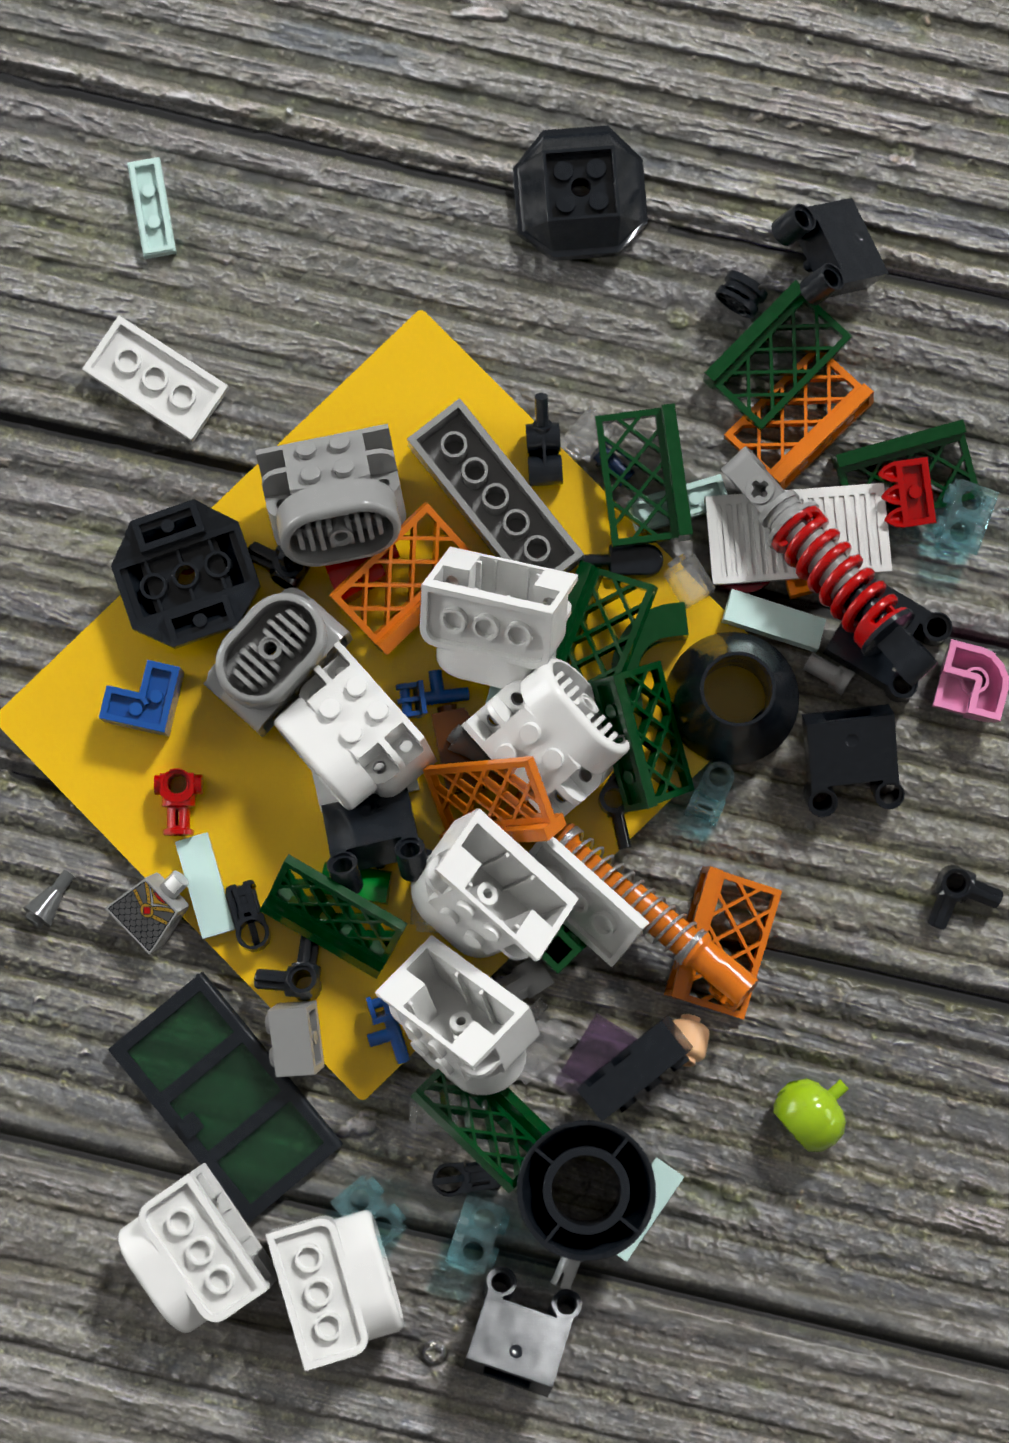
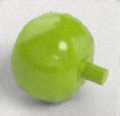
[773,1078,849,1152]

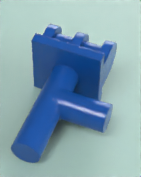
[395,670,469,718]
[366,996,410,1064]

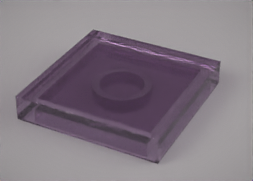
[561,1013,637,1084]

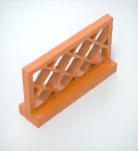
[724,352,874,490]
[329,502,471,655]
[423,756,567,843]
[664,866,782,1020]

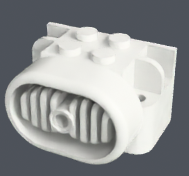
[420,547,578,689]
[274,641,437,810]
[461,658,630,817]
[411,808,579,961]
[375,935,540,1095]
[118,1162,278,1333]
[266,1210,404,1371]

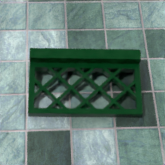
[703,280,852,431]
[595,403,693,548]
[830,419,981,514]
[556,560,658,685]
[590,661,695,812]
[260,854,408,979]
[410,1069,551,1194]

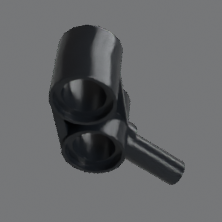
[526,393,563,486]
[598,771,632,850]

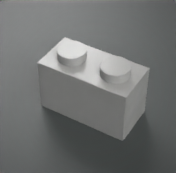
[265,1000,325,1077]

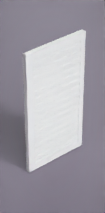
[704,483,892,586]

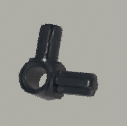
[248,542,311,589]
[927,865,1003,930]
[254,935,322,1001]

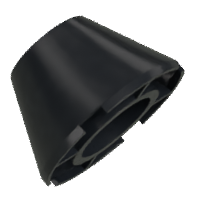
[667,632,799,765]
[517,1120,656,1261]

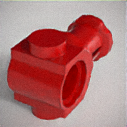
[154,768,203,836]

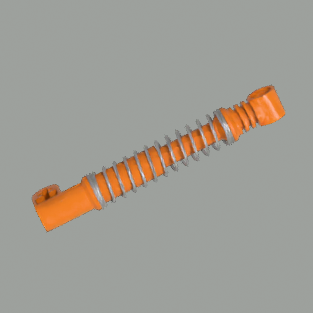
[503,791,759,1012]

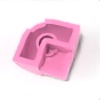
[932,639,1009,723]

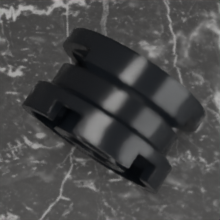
[715,270,768,319]

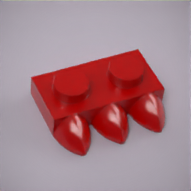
[878,457,936,528]

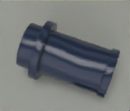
[593,445,635,487]

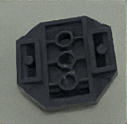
[513,125,648,261]
[111,499,261,649]

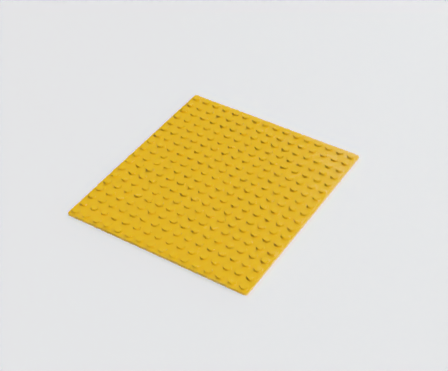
[0,310,765,1100]

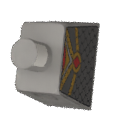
[105,871,189,955]

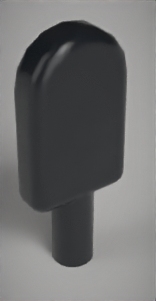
[584,544,664,577]

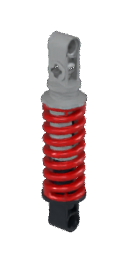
[721,446,938,686]

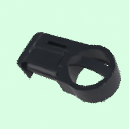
[226,880,271,952]
[432,1161,501,1197]

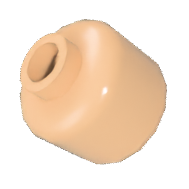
[673,1014,710,1067]

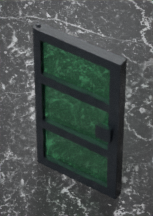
[108,972,343,1223]

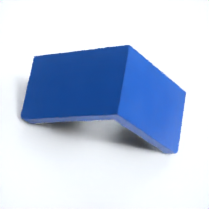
[99,660,184,737]

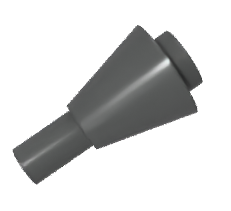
[446,724,498,775]
[23,870,75,929]

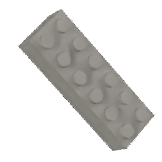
[407,398,584,572]

